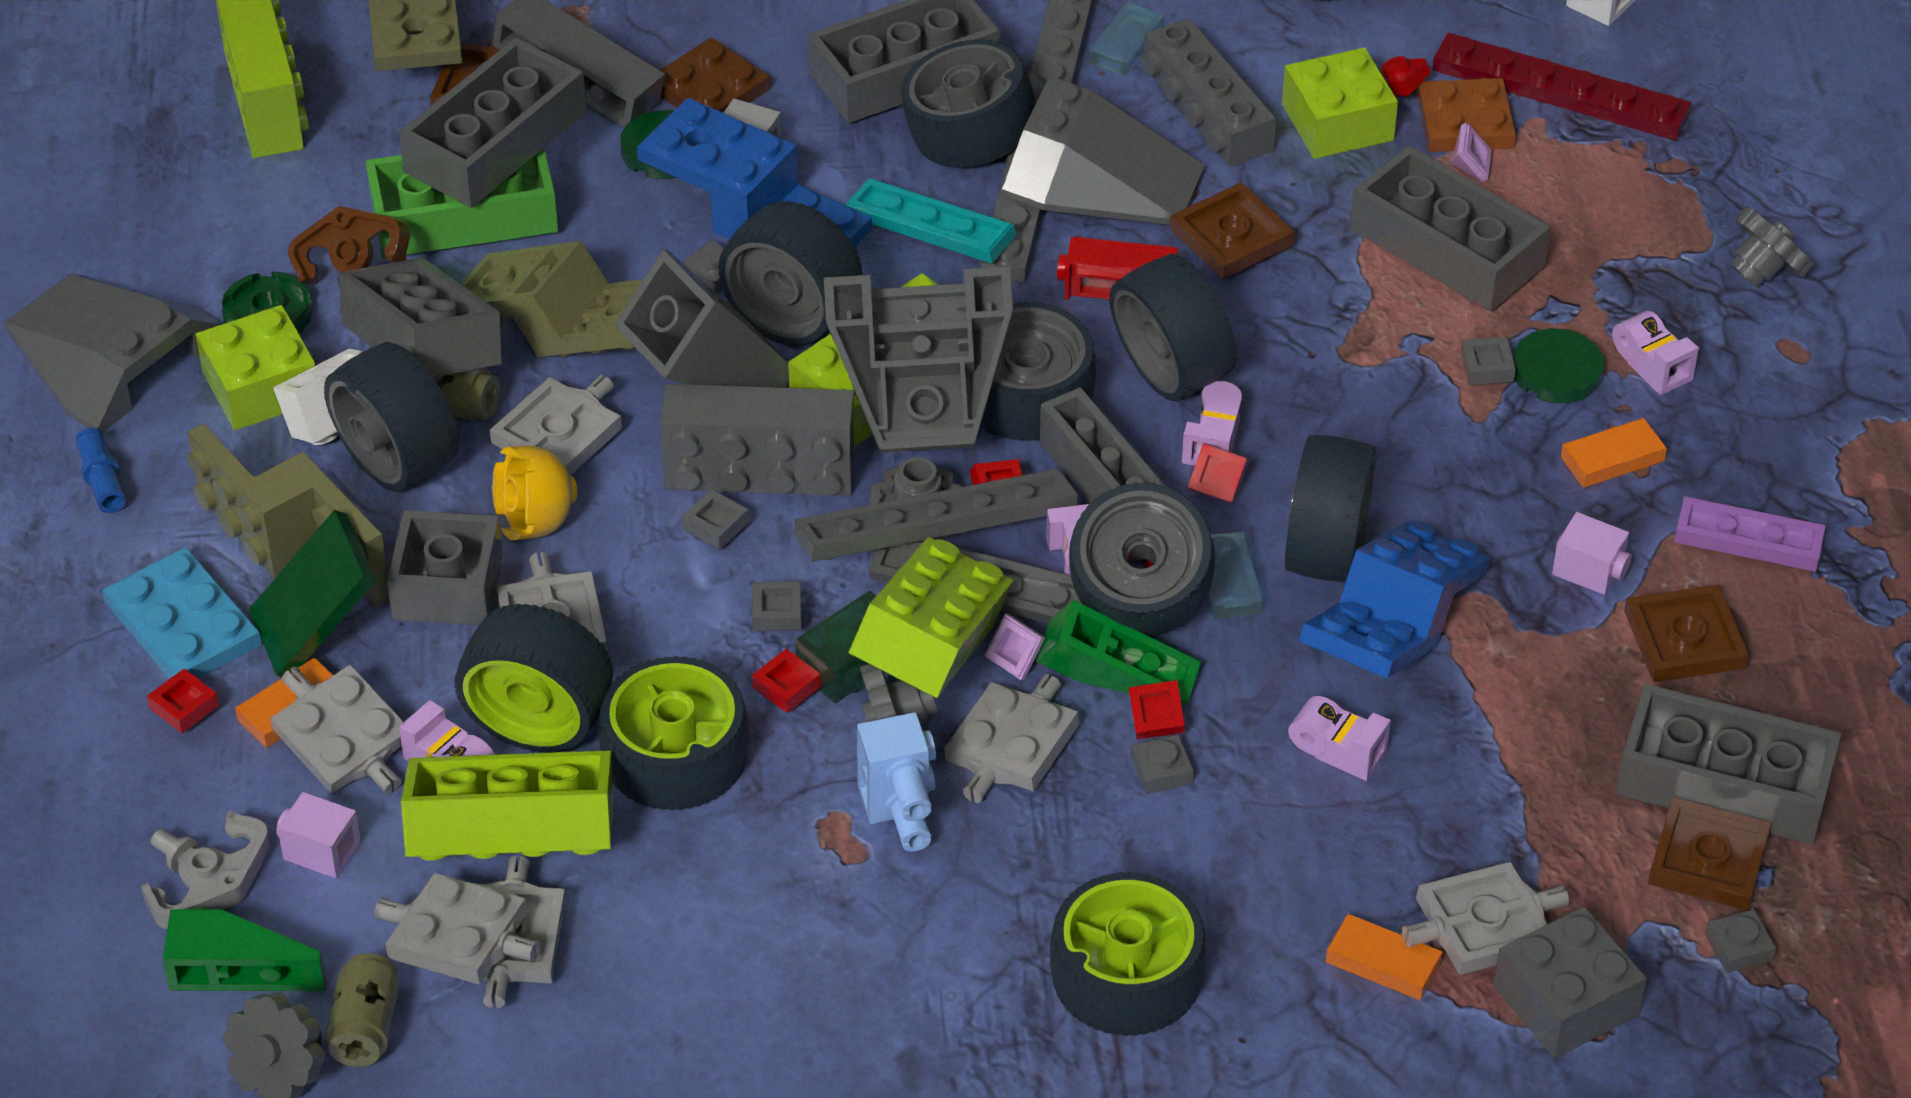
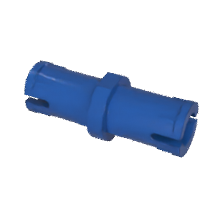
[76,428,126,513]

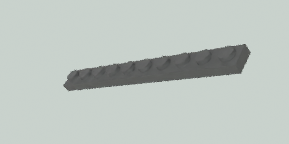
[981,0,1094,282]

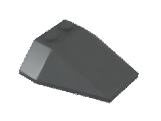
[1001,76,1205,225]
[824,266,1013,453]
[4,274,223,433]

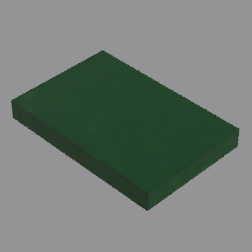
[249,509,377,677]

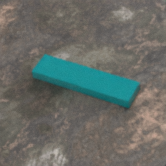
[845,178,1016,264]

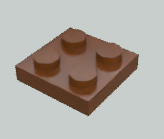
[1417,78,1516,152]

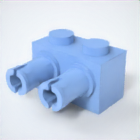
[857,712,936,852]

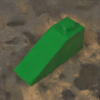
[1036,600,1201,706]
[162,908,326,991]

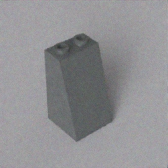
[614,249,789,388]

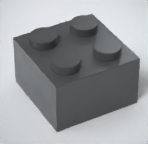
[387,510,503,625]
[1493,906,1647,1059]

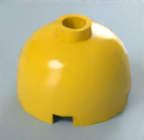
[492,445,577,541]

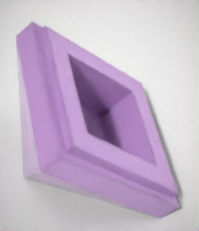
[1450,123,1492,182]
[984,614,1045,680]

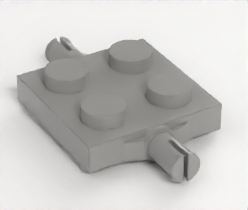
[490,374,622,476]
[496,552,607,650]
[270,664,404,795]
[944,674,1079,803]
[449,856,566,1009]
[1402,862,1569,975]
[374,873,541,985]

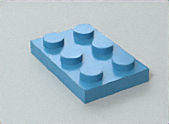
[102,547,262,679]

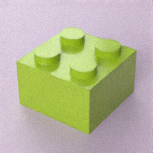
[1282,47,1398,159]
[195,305,315,431]

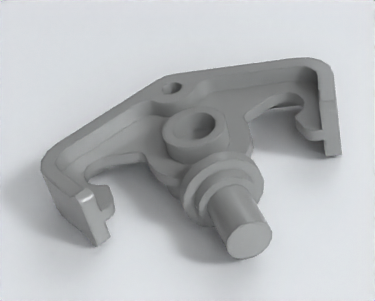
[141,811,271,929]

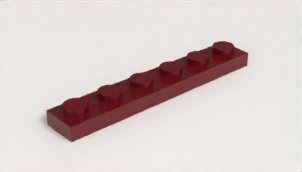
[1432,32,1691,141]

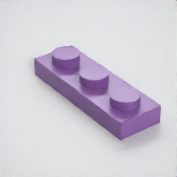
[1674,496,1826,572]

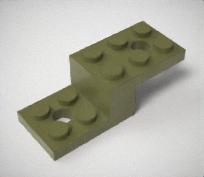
[369,0,462,71]
[461,240,643,357]
[187,423,390,608]

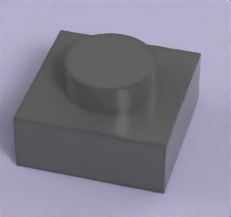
[682,239,724,293]
[1461,337,1516,385]
[682,489,749,550]
[752,581,801,631]
[1130,735,1194,794]
[1705,909,1776,973]

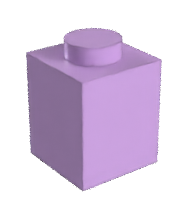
[1552,512,1632,595]
[276,792,361,879]

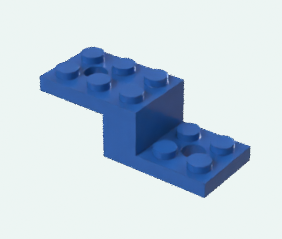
[637,98,872,248]
[1299,521,1491,679]

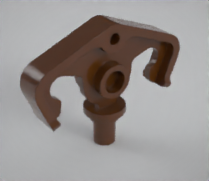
[288,206,410,285]

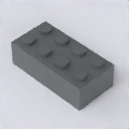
[807,0,1000,123]
[399,37,587,208]
[1350,145,1551,312]
[339,257,502,382]
[660,384,855,496]
[1615,683,1842,845]

